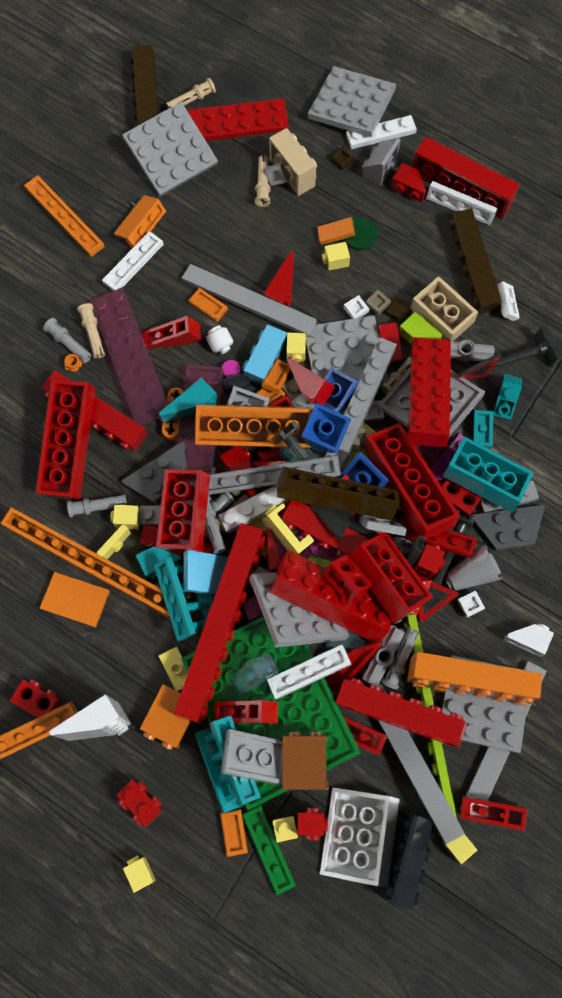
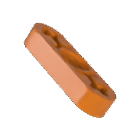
[162,387,184,441]

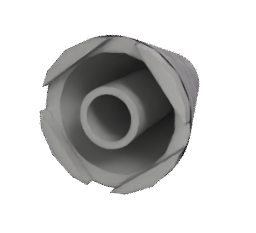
[445,544,503,591]

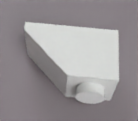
[504,624,554,657]

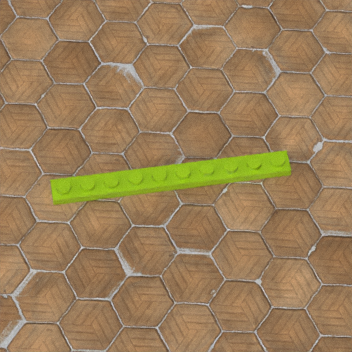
[403,614,457,819]

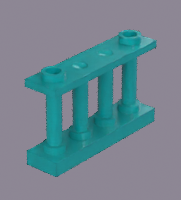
[154,557,215,641]
[195,716,261,813]

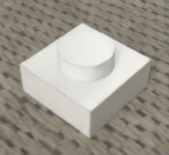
[344,295,369,320]
[457,591,485,618]

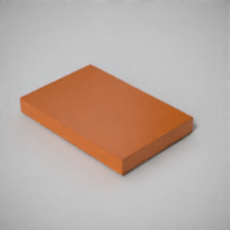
[40,572,110,628]

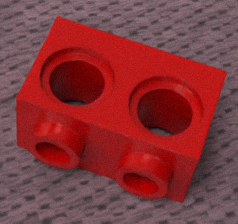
[442,479,482,517]
[322,554,373,605]
[10,679,62,717]

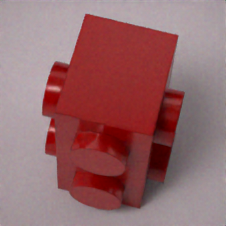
[412,544,446,579]
[117,780,164,826]
[297,808,328,840]

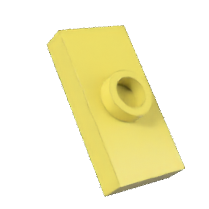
[97,524,131,559]
[159,646,188,692]

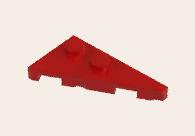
[324,640,382,696]

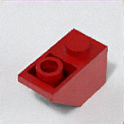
[391,162,426,203]

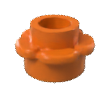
[64,354,82,372]

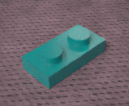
[472,410,493,449]

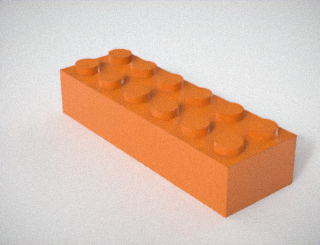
[195,404,313,448]
[407,652,542,706]

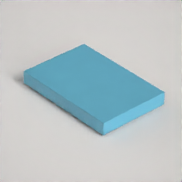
[184,550,229,595]

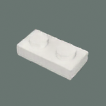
[497,282,520,321]

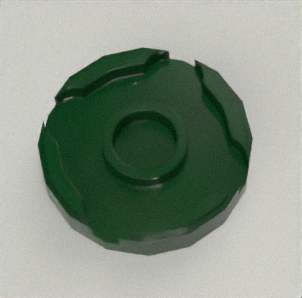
[344,217,378,251]

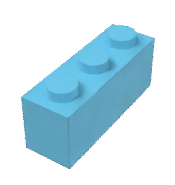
[242,325,287,385]

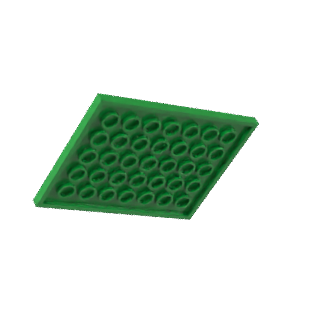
[181,616,361,810]

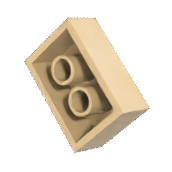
[269,128,317,196]
[410,276,478,341]

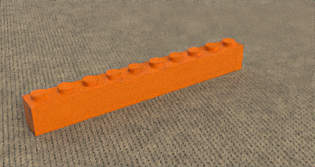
[1,507,171,620]

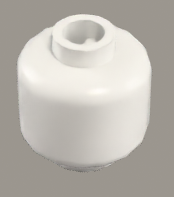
[206,326,233,354]

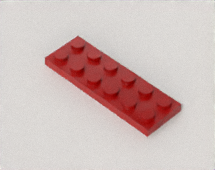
[187,98,289,141]

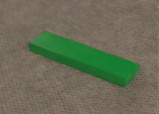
[242,805,296,895]

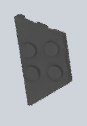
[122,441,187,503]
[473,505,545,551]

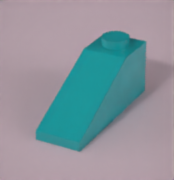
[158,378,217,423]

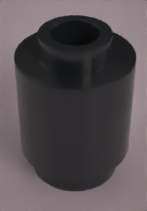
[222,373,250,393]

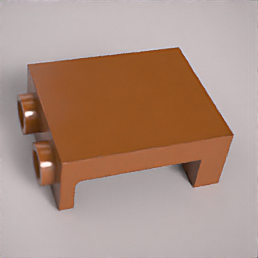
[283,732,329,790]

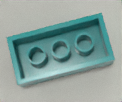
[443,436,534,513]

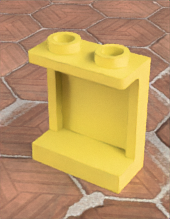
[263,504,314,554]

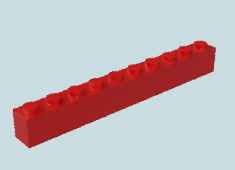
[174,523,267,724]

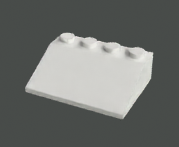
[49,694,131,741]
[320,788,399,887]

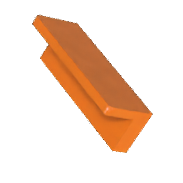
[114,195,166,249]

